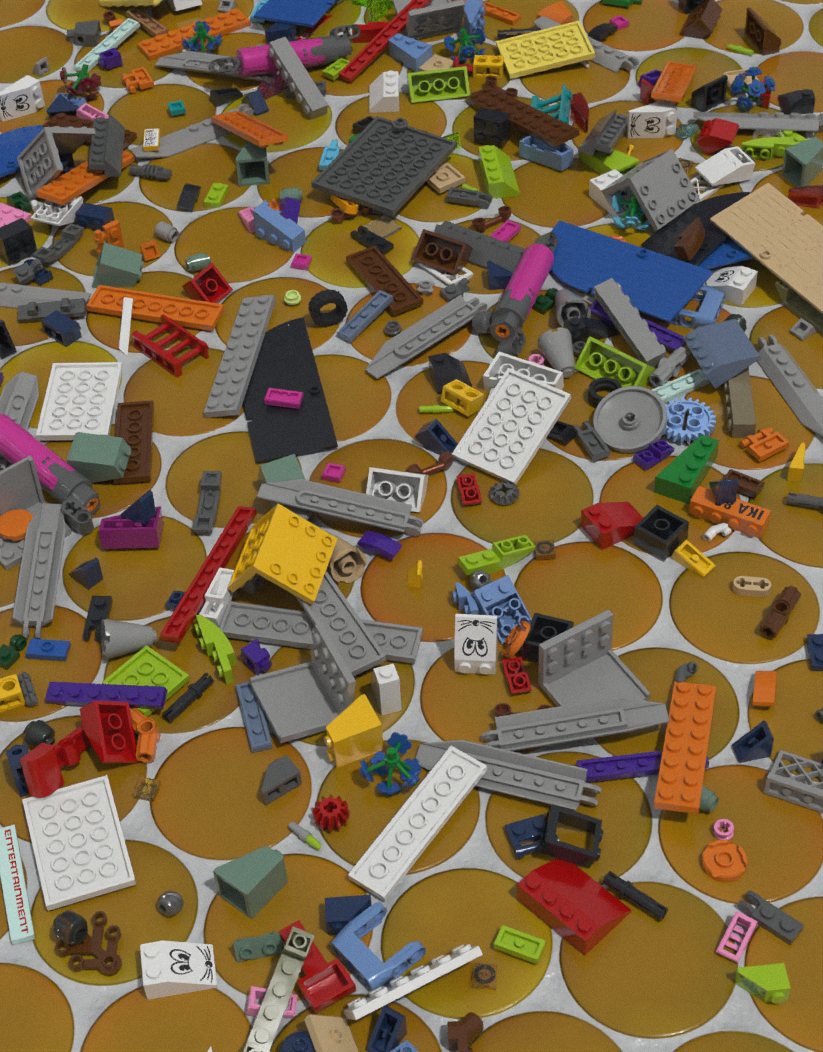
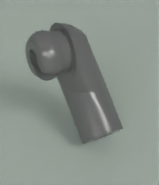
[675,662,698,683]

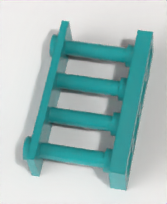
[531,85,572,124]

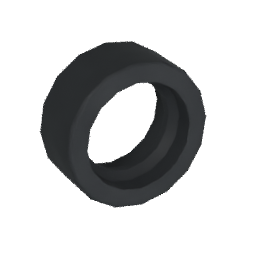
[588,377,622,408]

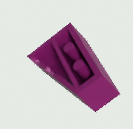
[99,506,164,549]

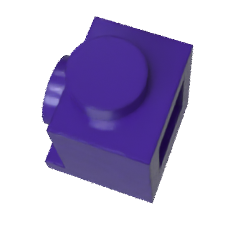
[99,48,123,70]
[241,639,272,676]

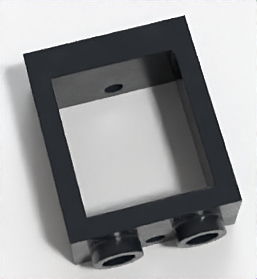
[539,804,604,868]

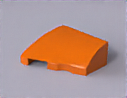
[537,1,573,25]

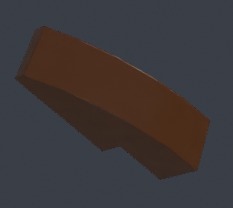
[674,218,705,261]

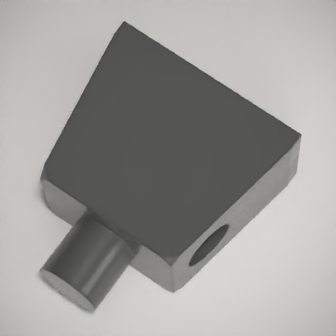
[67,20,102,47]

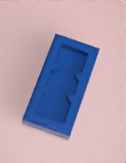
[26,638,71,661]

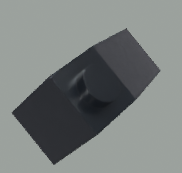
[563,316,618,344]

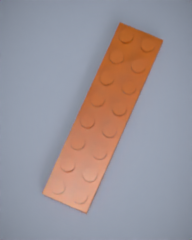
[137,8,251,61]
[651,61,697,104]
[211,111,288,148]
[36,151,135,205]
[86,285,225,331]
[654,681,716,814]

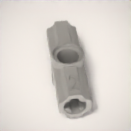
[649,347,690,387]

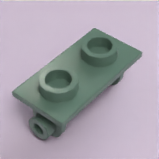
[233,931,282,962]

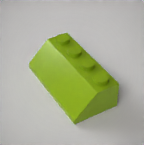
[406,66,470,103]
[479,145,520,199]
[575,336,655,387]

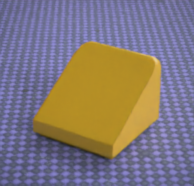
[407,560,423,588]

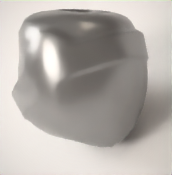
[470,570,492,590]
[158,891,183,917]

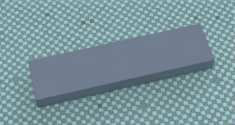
[337,290,394,343]
[236,681,273,753]

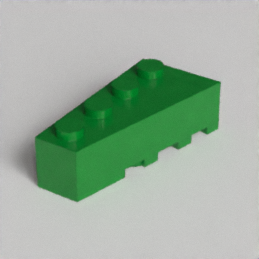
[654,435,719,504]

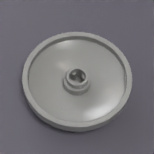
[593,386,668,453]

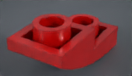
[760,78,771,109]
[456,473,482,506]
[501,656,532,695]

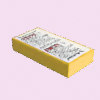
[143,128,160,152]

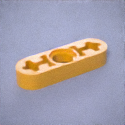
[330,194,359,214]

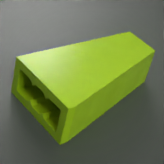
[579,145,639,175]

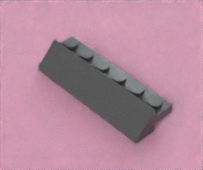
[578,109,628,155]
[89,113,125,177]
[434,221,525,273]

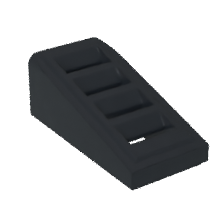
[209,87,243,107]
[352,116,375,135]
[547,421,575,446]

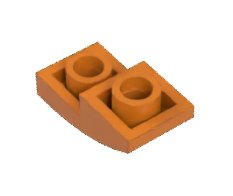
[753,671,777,707]

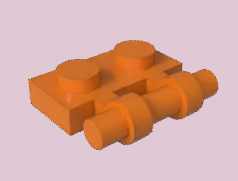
[122,67,154,93]
[94,220,125,255]
[740,427,789,462]

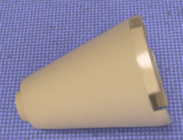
[328,535,367,583]

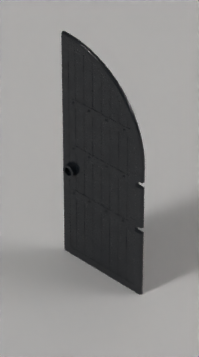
[641,192,752,266]
[243,317,338,464]

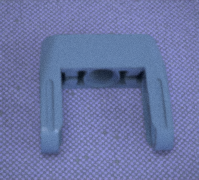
[665,285,725,329]
[330,902,426,991]

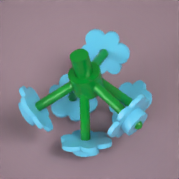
[612,193,650,231]

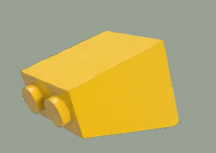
[324,694,384,768]

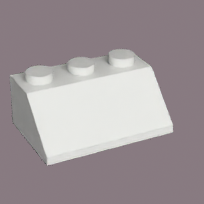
[369,71,399,113]
[366,467,429,512]

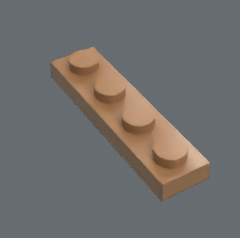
[126,6,168,37]

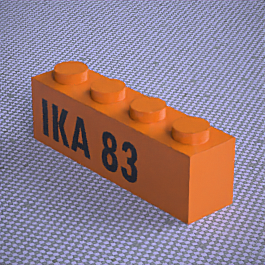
[689,486,771,539]

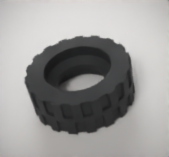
[308,289,348,327]

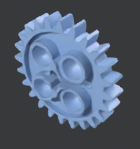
[663,397,716,444]

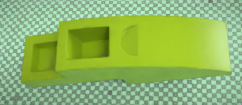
[742,137,800,160]
[457,535,536,575]
[194,614,237,685]

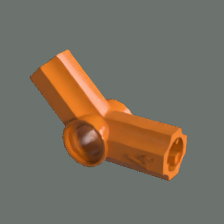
[130,708,161,763]

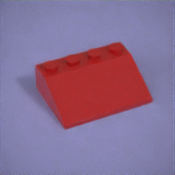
[517,858,631,956]

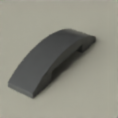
[32,223,84,262]
[193,471,222,533]

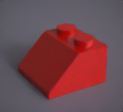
[697,118,739,155]
[182,263,233,303]

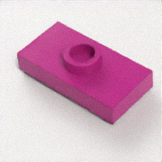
[490,220,521,242]
[264,388,304,409]

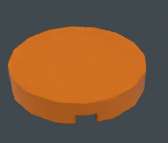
[0,509,33,541]
[501,620,531,658]
[701,840,748,882]

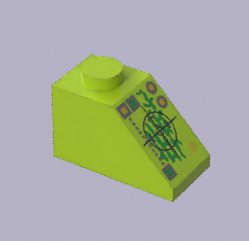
[735,963,791,1004]

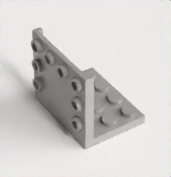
[392,0,465,40]
[17,126,96,200]
[601,149,700,231]
[0,455,72,571]
[538,609,650,707]
[250,623,356,743]

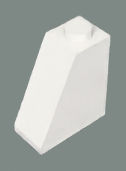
[370,664,402,715]

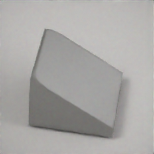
[218,0,237,13]
[32,57,49,76]
[789,318,816,340]

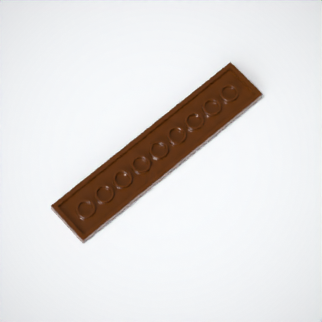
[465,86,580,148]

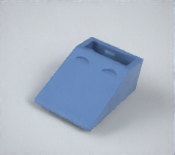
[463,0,486,44]
[471,575,532,644]

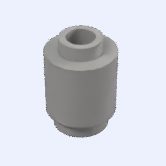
[155,221,179,242]

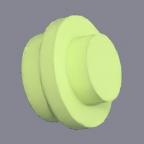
[284,290,301,305]

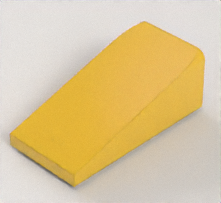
[787,442,805,482]
[671,540,716,578]

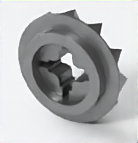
[489,481,519,505]

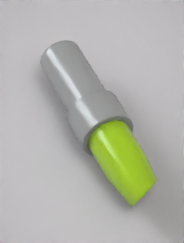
[288,821,321,851]

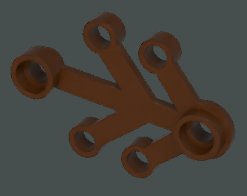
[55,911,122,976]

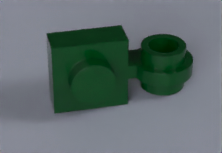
[7,191,32,213]
[532,288,558,315]
[0,634,27,670]

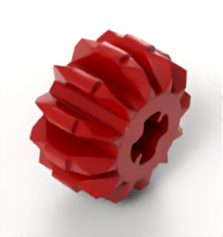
[312,794,350,833]

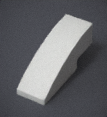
[199,567,234,628]

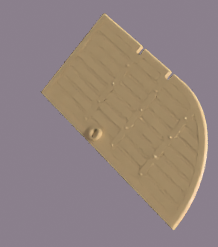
[710,183,823,314]

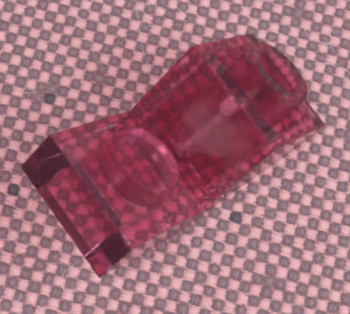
[256,71,288,100]

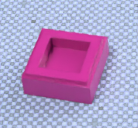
[609,15,629,30]
[291,254,312,270]
[322,463,346,483]

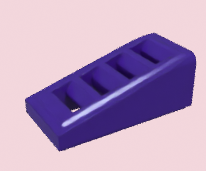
[638,69,662,87]

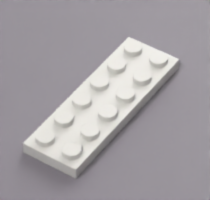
[343,944,483,1020]

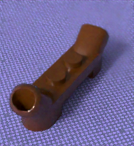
[448,1012,483,1052]

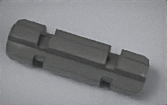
[18,672,38,707]

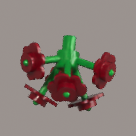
[60,64,101,100]

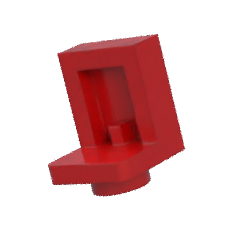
[453,56,473,76]

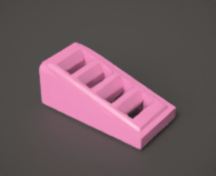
[76,103,109,122]
[238,207,256,233]
[716,911,758,963]
[246,986,298,1018]

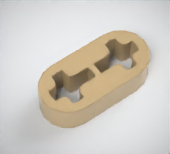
[732,576,772,597]

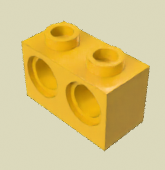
[473,55,504,78]
[441,379,484,416]
[0,674,26,713]

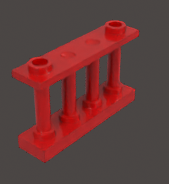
[131,314,209,378]

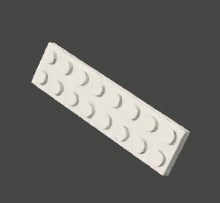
[348,746,487,901]

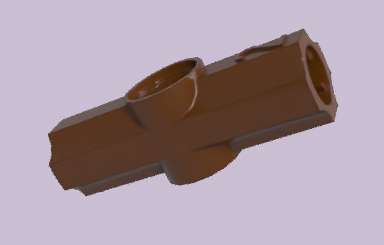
[760,585,801,639]

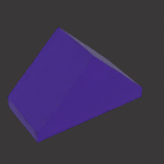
[278,197,301,224]

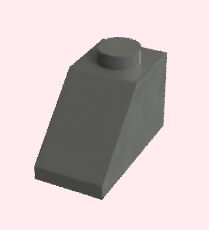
[261,755,302,806]

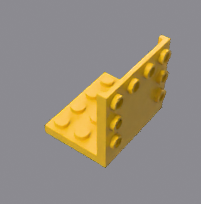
[227,503,338,604]

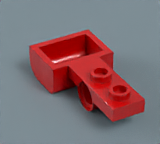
[20,725,92,798]
[279,920,356,1014]

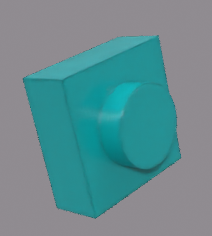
[168,100,186,116]

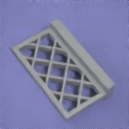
[764,750,823,813]

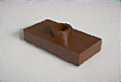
[722,469,765,498]

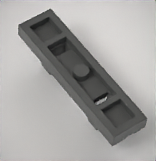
[18,298,86,323]

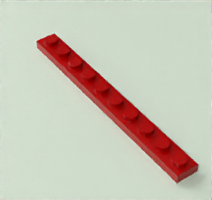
[339,0,433,83]
[159,506,257,643]

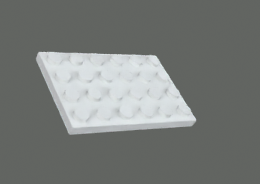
[36,362,123,441]
[452,368,571,484]
[22,775,136,911]

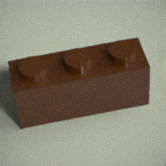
[679,0,722,39]
[744,7,781,56]
[411,229,473,275]

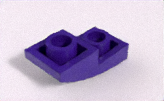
[633,439,674,470]
[357,531,403,561]

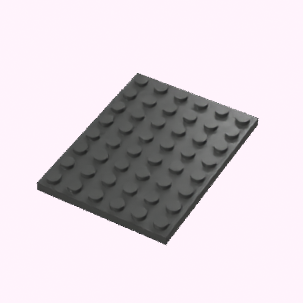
[311,116,457,216]

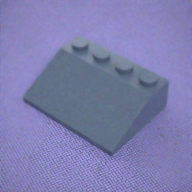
[683,319,761,389]

